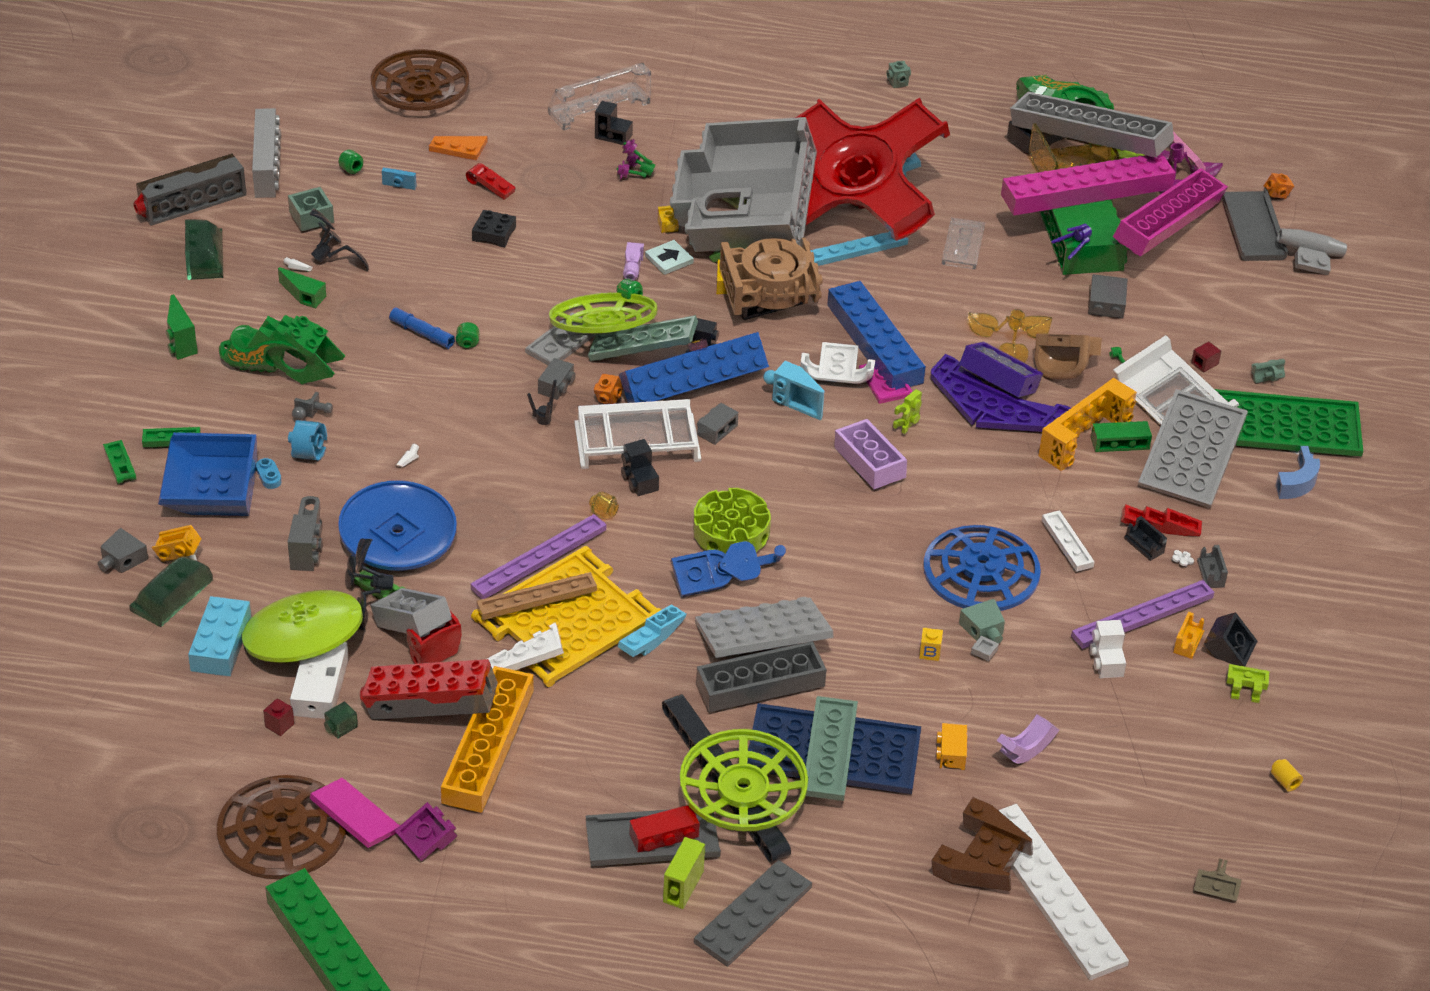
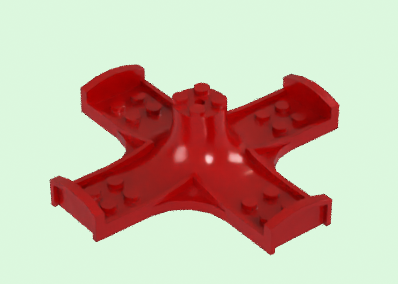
[795,98,950,241]

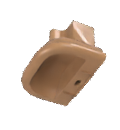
[1035,334,1102,380]

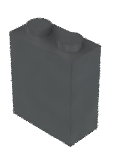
[1088,274,1128,319]

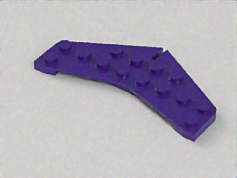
[930,354,1071,432]

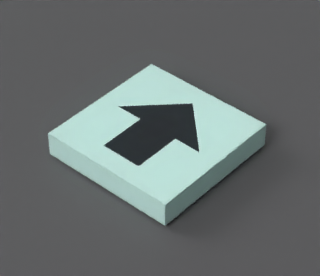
[645,240,694,275]

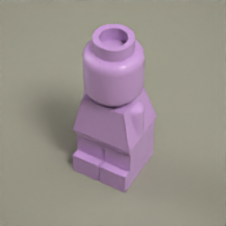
[623,242,644,280]

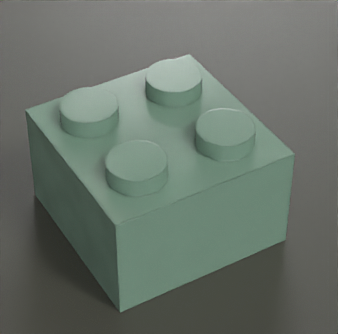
[288,187,334,231]

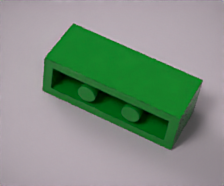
[1091,421,1152,452]

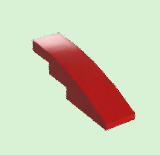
[1121,504,1202,537]

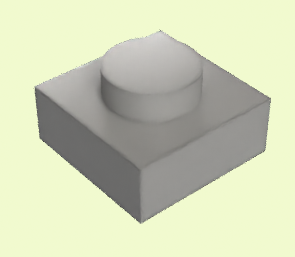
[971,636,999,661]

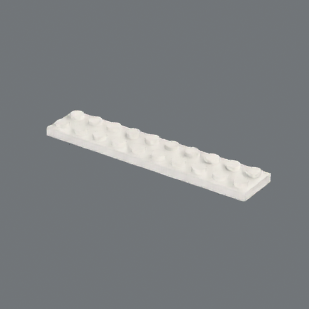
[999,804,1129,980]

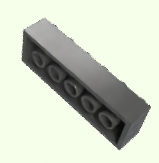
[696,641,827,712]

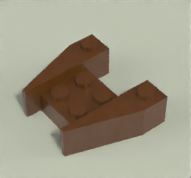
[931,797,1033,891]

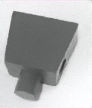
[98,528,148,573]

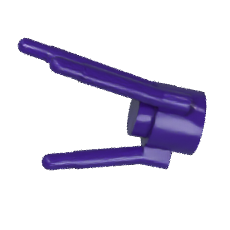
[1051,223,1092,260]

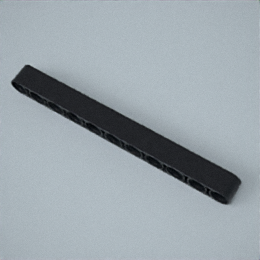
[662,694,791,863]

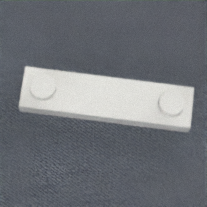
[1042,510,1094,572]

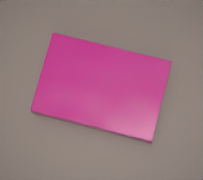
[859,364,913,404]

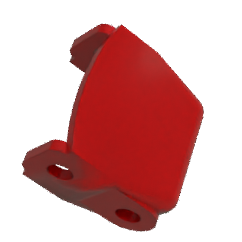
[406,611,462,664]

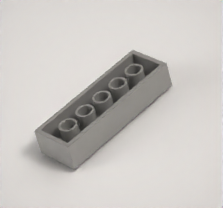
[252,108,281,198]

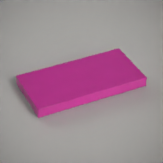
[310,778,400,848]

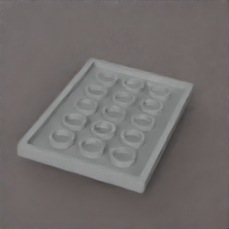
[1138,389,1248,508]
[695,597,833,658]

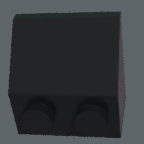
[1204,612,1258,667]

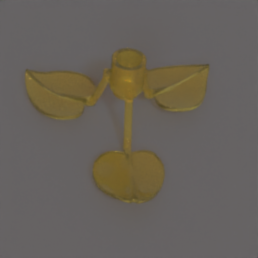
[968,309,1052,363]

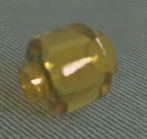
[589,491,619,519]

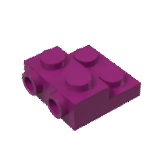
[395,802,457,862]

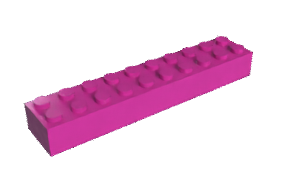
[1001,153,1176,216]
[1113,168,1228,257]

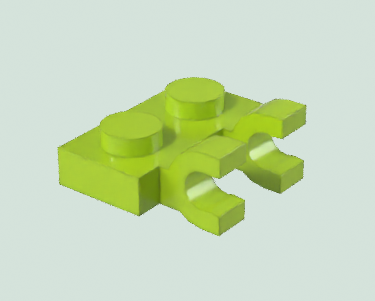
[893,389,922,434]
[1227,664,1270,703]

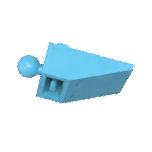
[763,361,825,420]

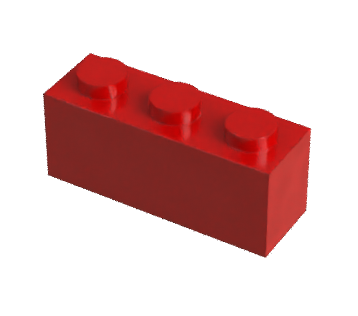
[629,805,700,852]

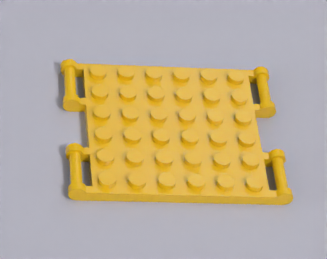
[471,546,662,687]

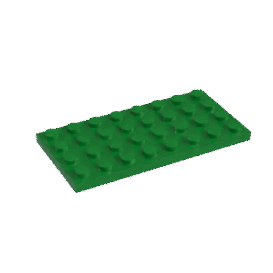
[1214,389,1364,457]

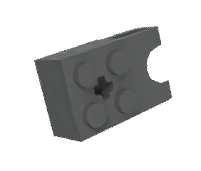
[288,496,322,571]

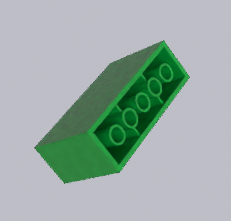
[1039,199,1129,275]

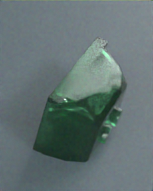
[185,219,224,280]
[129,556,213,627]

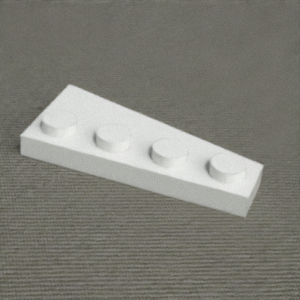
[487,622,564,670]

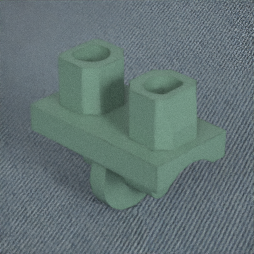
[1251,359,1285,383]

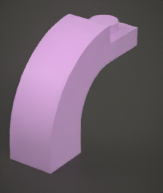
[997,715,1059,764]

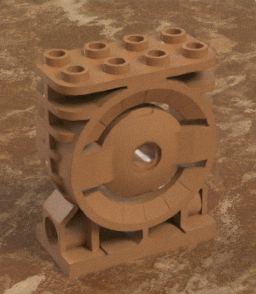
[719,237,823,315]

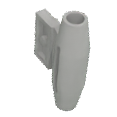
[1277,228,1347,275]

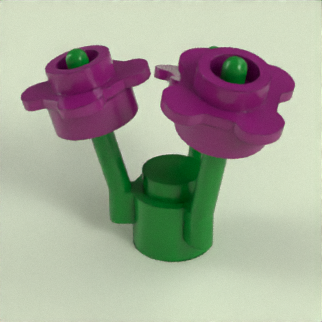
[616,139,656,180]

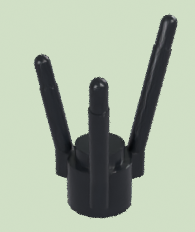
[527,380,557,425]

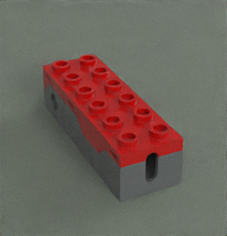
[360,659,498,720]

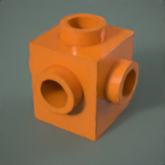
[1263,173,1294,199]
[594,374,623,404]

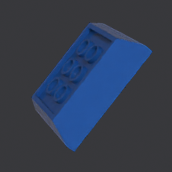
[158,433,258,516]

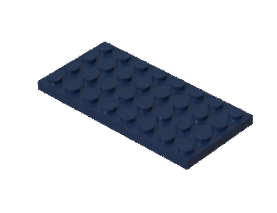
[747,703,922,794]

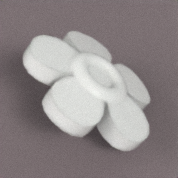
[1172,550,1194,566]

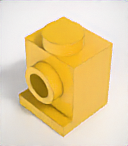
[658,206,679,233]

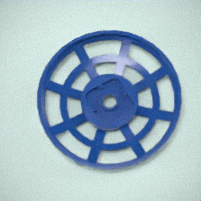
[923,525,1041,611]

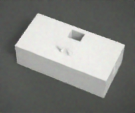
[290,642,348,720]

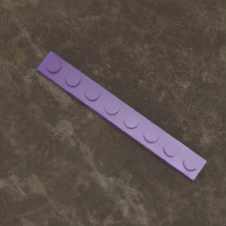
[471,514,606,599]
[1071,580,1215,649]

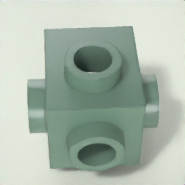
[886,61,911,88]

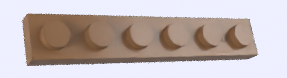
[476,572,597,620]

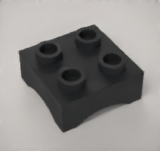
[472,210,516,248]

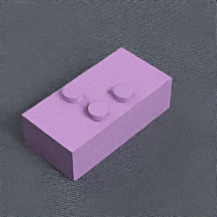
[835,419,907,489]

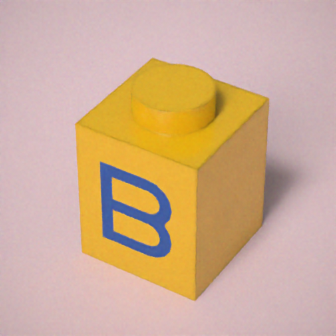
[919,628,943,661]

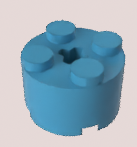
[288,420,327,460]

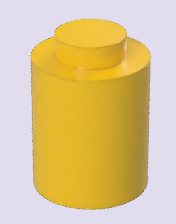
[1271,759,1303,792]

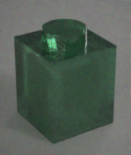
[324,701,358,739]

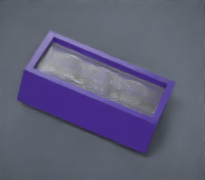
[959,341,1043,397]

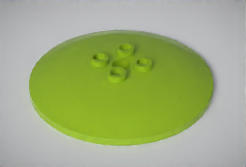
[242,590,363,662]

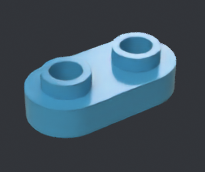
[256,458,282,489]

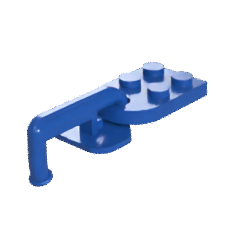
[670,541,786,597]

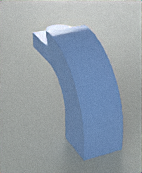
[1275,446,1320,499]

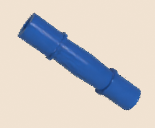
[389,307,455,349]

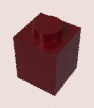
[1191,341,1222,373]
[263,698,295,737]

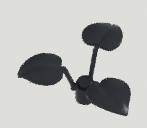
[310,208,369,271]
[345,538,394,631]

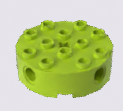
[693,488,771,554]

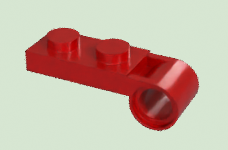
[465,163,516,200]

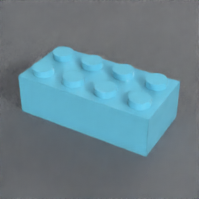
[188,596,252,676]

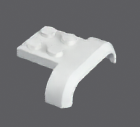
[801,342,875,384]

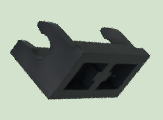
[1124,516,1167,561]

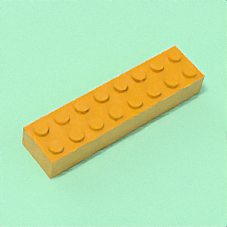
[441,666,534,813]

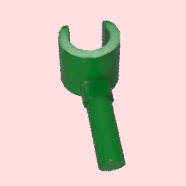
[1109,347,1126,364]

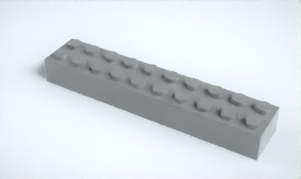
[1010,92,1174,157]

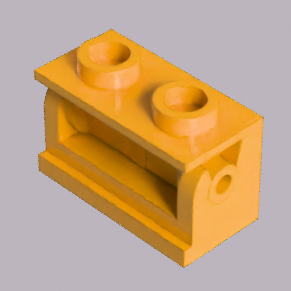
[152,525,201,562]
[936,723,967,770]

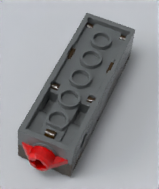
[133,153,246,226]

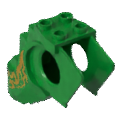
[1016,75,1114,145]
[219,315,345,385]

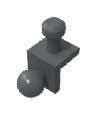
[292,392,333,420]

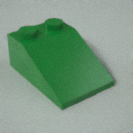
[166,294,198,360]

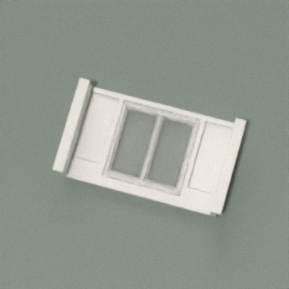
[1113,335,1239,426]

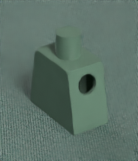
[959,599,1005,643]

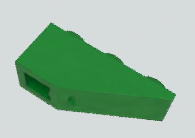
[278,267,327,309]

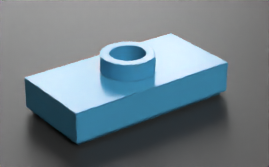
[381,167,417,190]

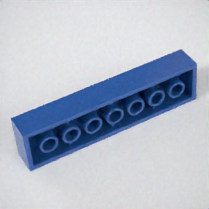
[827,281,926,390]
[619,332,769,403]

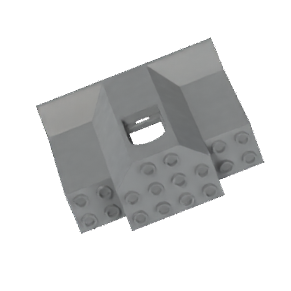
[670,117,817,252]

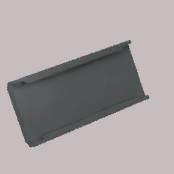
[1222,188,1288,261]
[586,807,721,866]

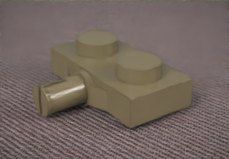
[1194,858,1242,901]

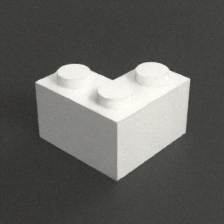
[1090,620,1126,678]

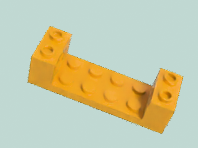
[1038,378,1137,471]

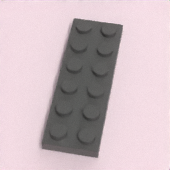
[694,860,812,967]

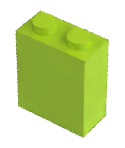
[663,837,705,909]

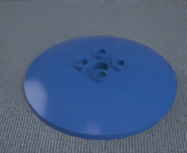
[338,480,457,571]

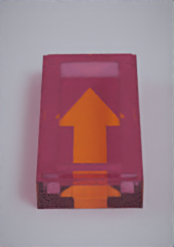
[686,339,708,351]

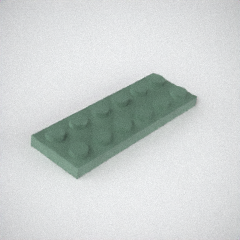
[588,315,698,361]
[806,696,858,801]

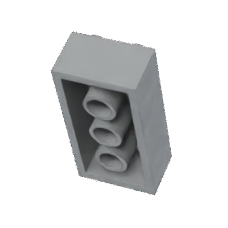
[370,588,452,637]

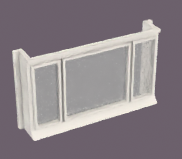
[575,399,701,469]

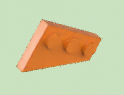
[429,136,488,161]

